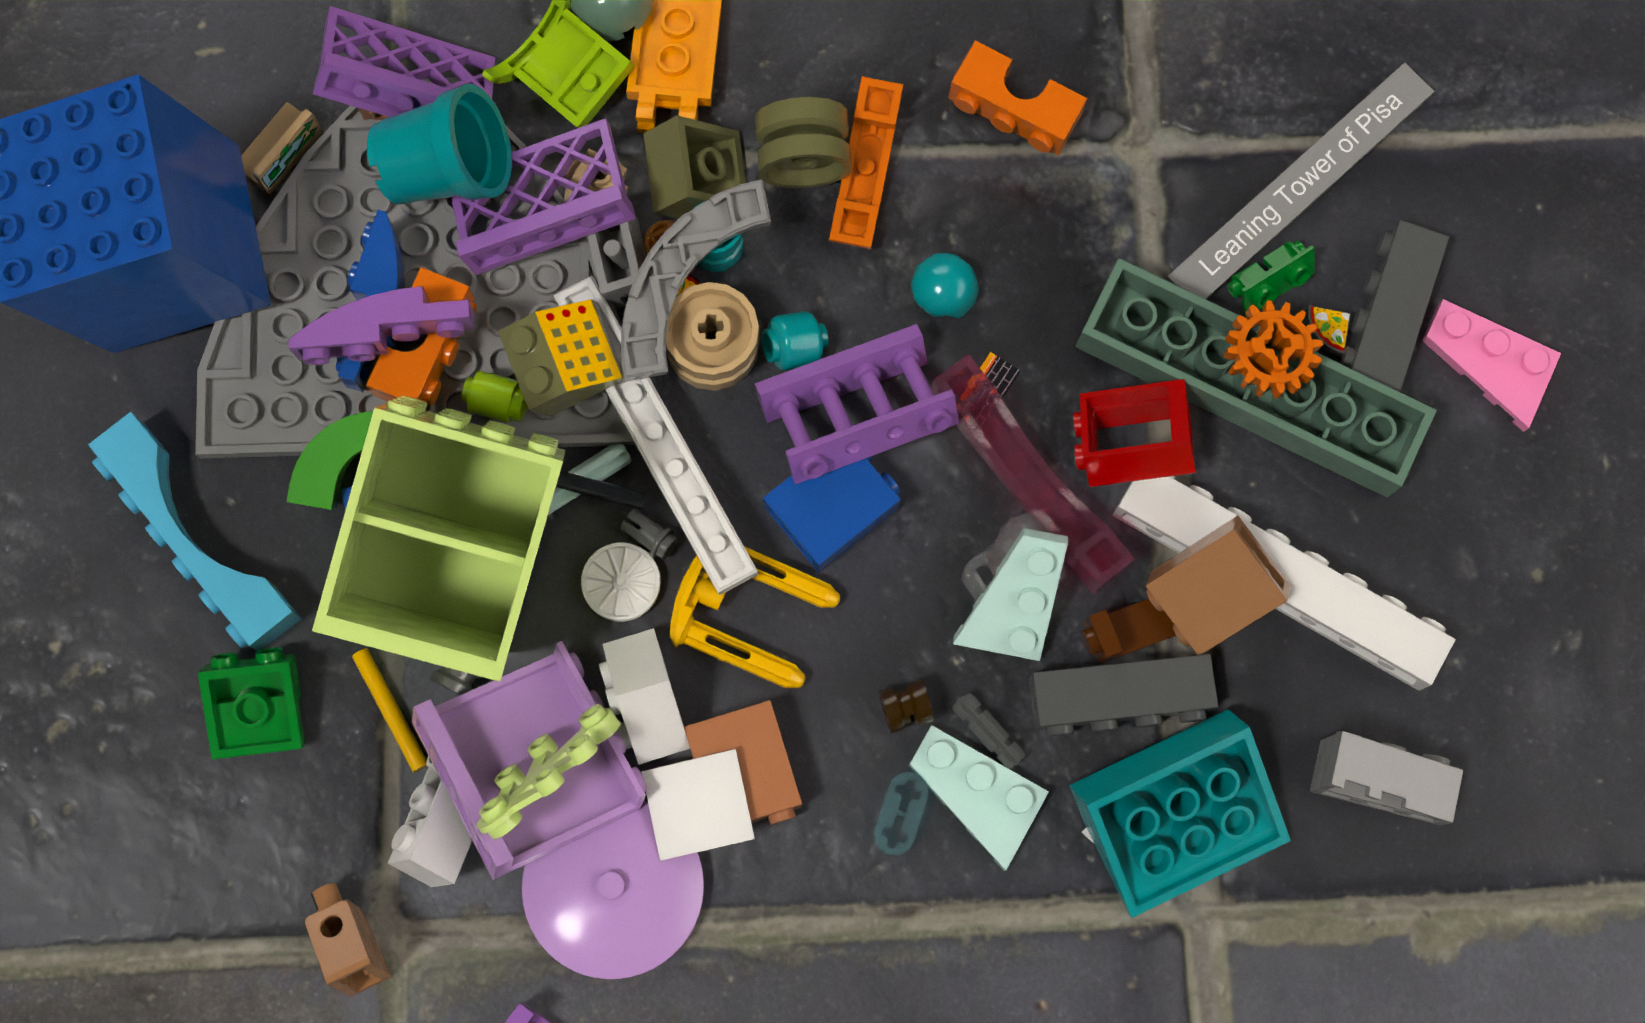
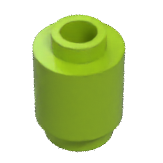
[461,370,527,423]

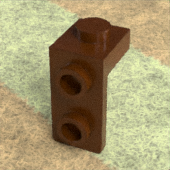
[1081,599,1176,665]

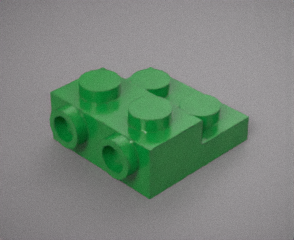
[198,647,305,760]

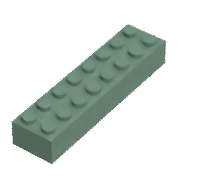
[1075,258,1437,498]

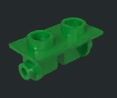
[1227,241,1315,317]

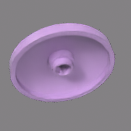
[522,801,704,979]

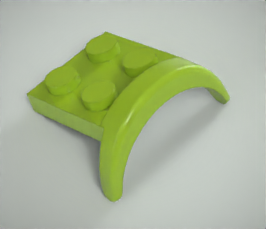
[482,0,635,128]

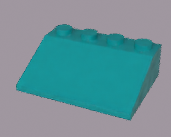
[1069,709,1291,918]

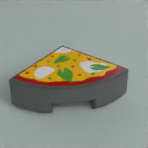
[1305,305,1351,358]

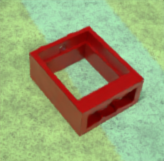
[1073,379,1196,487]

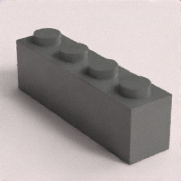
[1339,220,1449,392]
[1028,654,1218,737]

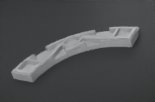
[621,180,771,382]

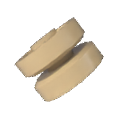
[666,282,760,391]

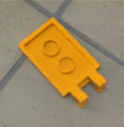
[626,0,723,133]

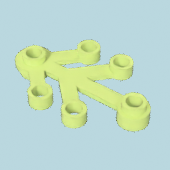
[476,704,621,839]

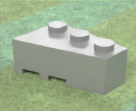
[1310,731,1463,826]

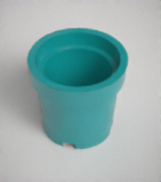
[367,83,512,205]

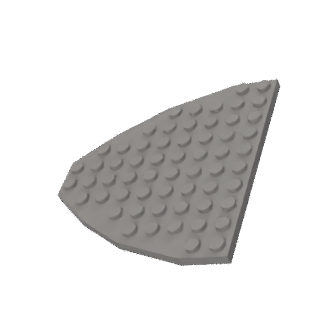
[195,77,635,459]

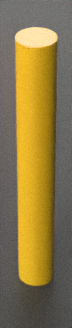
[352,648,427,773]

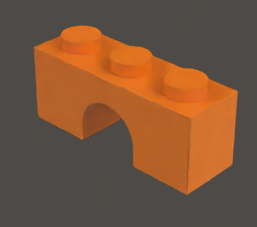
[948,40,1087,156]
[366,267,477,406]

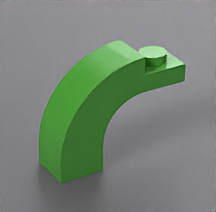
[286,411,373,510]

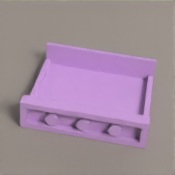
[412,641,647,880]

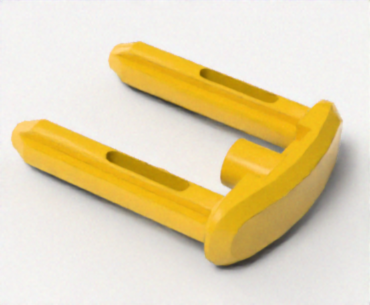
[669,546,840,688]

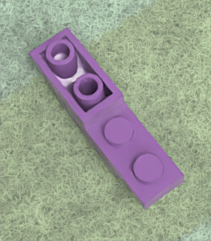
[288,286,475,365]

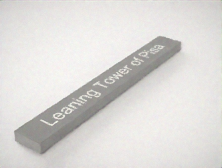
[1166,63,1434,300]

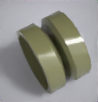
[755,97,852,189]

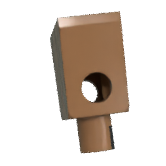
[305,883,392,997]

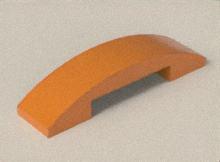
[829,76,903,249]

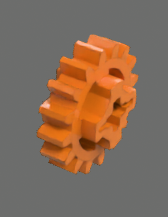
[1223,300,1323,398]

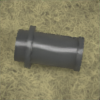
[620,508,679,560]

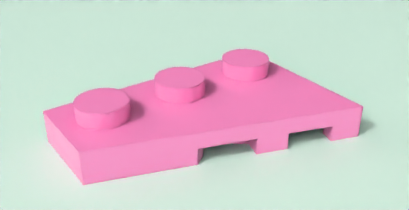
[1422,299,1561,432]

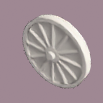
[581,542,661,622]

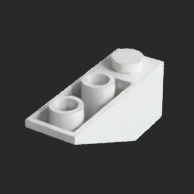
[388,756,471,887]

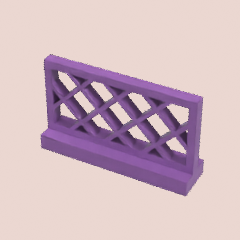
[313,6,496,117]
[451,118,636,275]

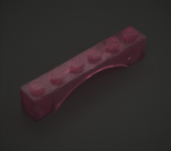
[931,354,1135,595]

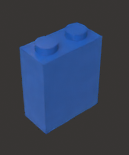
[763,456,901,573]

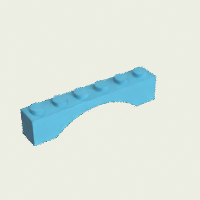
[88,412,302,651]

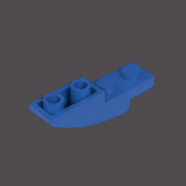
[336,209,405,392]

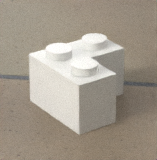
[599,628,690,765]

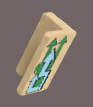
[241,102,323,195]

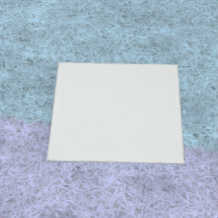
[642,749,755,861]

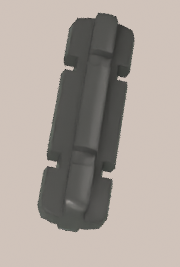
[952,692,1025,769]

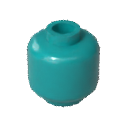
[761,311,829,371]

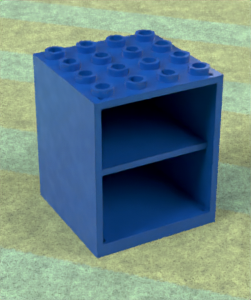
[0,74,271,353]

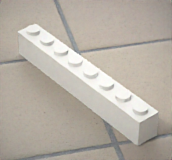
[1112,476,1456,691]

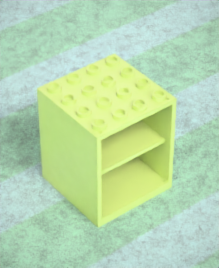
[312,395,565,682]

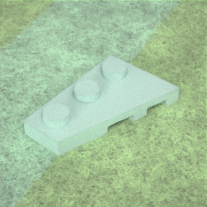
[953,528,1068,661]
[909,725,1049,871]

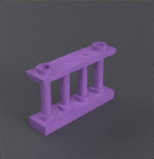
[755,324,959,484]

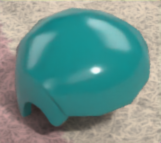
[910,253,980,318]

